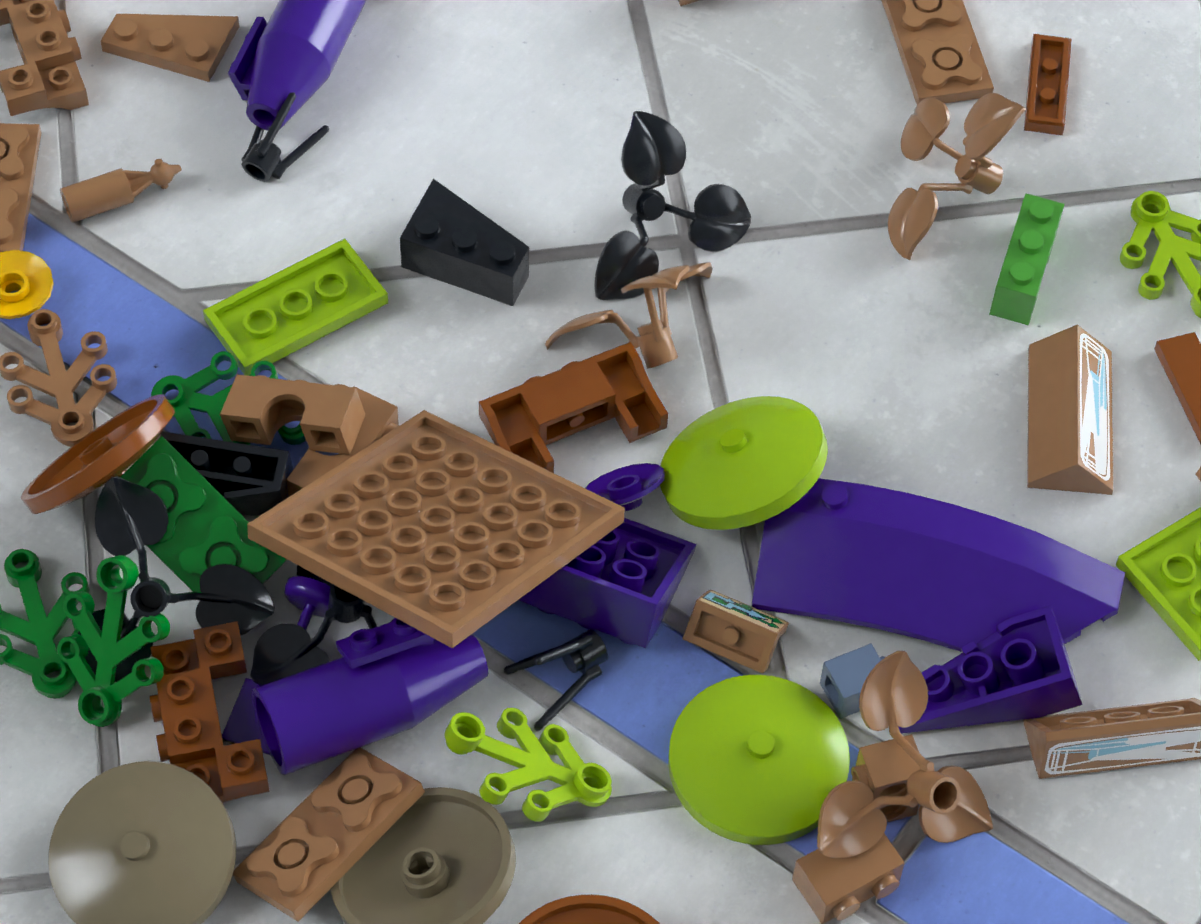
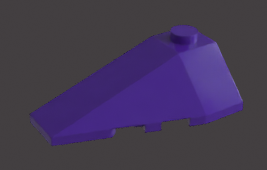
[898,605,1083,734]

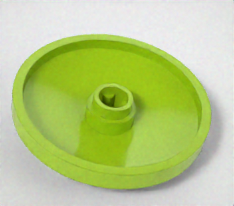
[660,396,828,530]
[668,675,850,845]

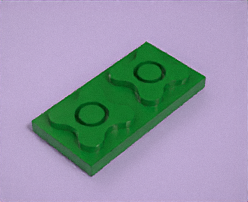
[121,436,287,592]

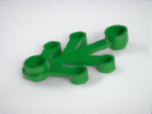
[151,351,306,445]
[0,549,95,699]
[57,555,170,727]

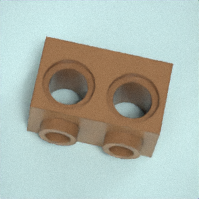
[851,734,920,822]

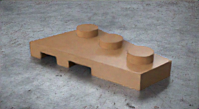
[100,14,240,82]

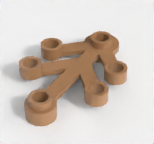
[0,309,117,447]

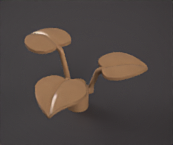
[888,93,1026,260]
[545,262,713,369]
[817,651,993,858]

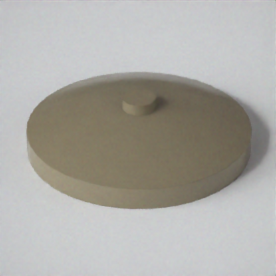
[48,761,236,924]
[330,787,516,924]

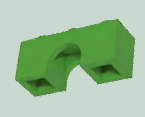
[989,193,1065,325]

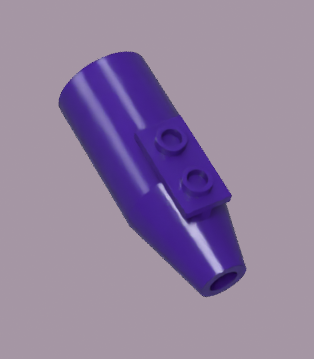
[228,0,367,130]
[252,618,488,775]

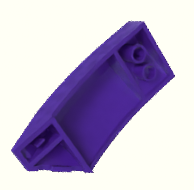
[752,478,1125,652]

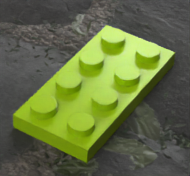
[203,238,388,375]

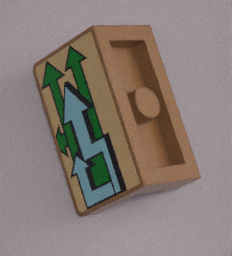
[682,590,789,674]

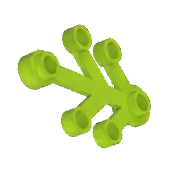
[1120,191,1201,318]
[444,708,612,822]

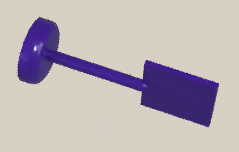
[222,576,330,755]

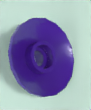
[585,463,665,511]

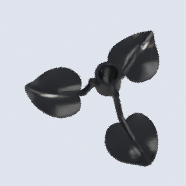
[594,111,751,300]
[78,476,275,682]
[250,565,392,686]

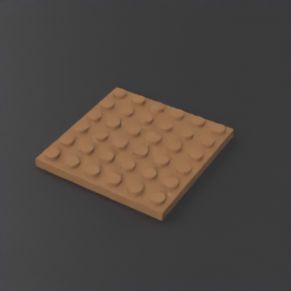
[247,410,625,648]

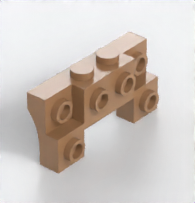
[0,0,89,116]

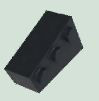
[400,179,529,306]
[160,431,294,516]

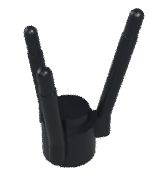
[241,92,329,182]
[504,630,608,731]

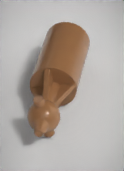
[60,159,182,223]

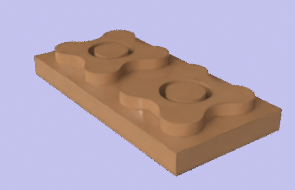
[881,0,994,105]
[0,123,41,252]
[233,747,425,922]

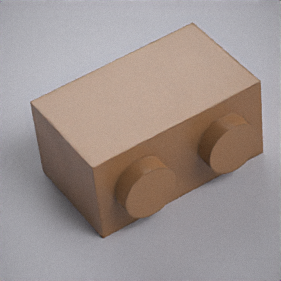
[792,833,905,924]

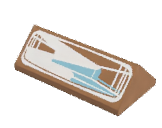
[1027,324,1113,495]
[1023,698,1201,779]

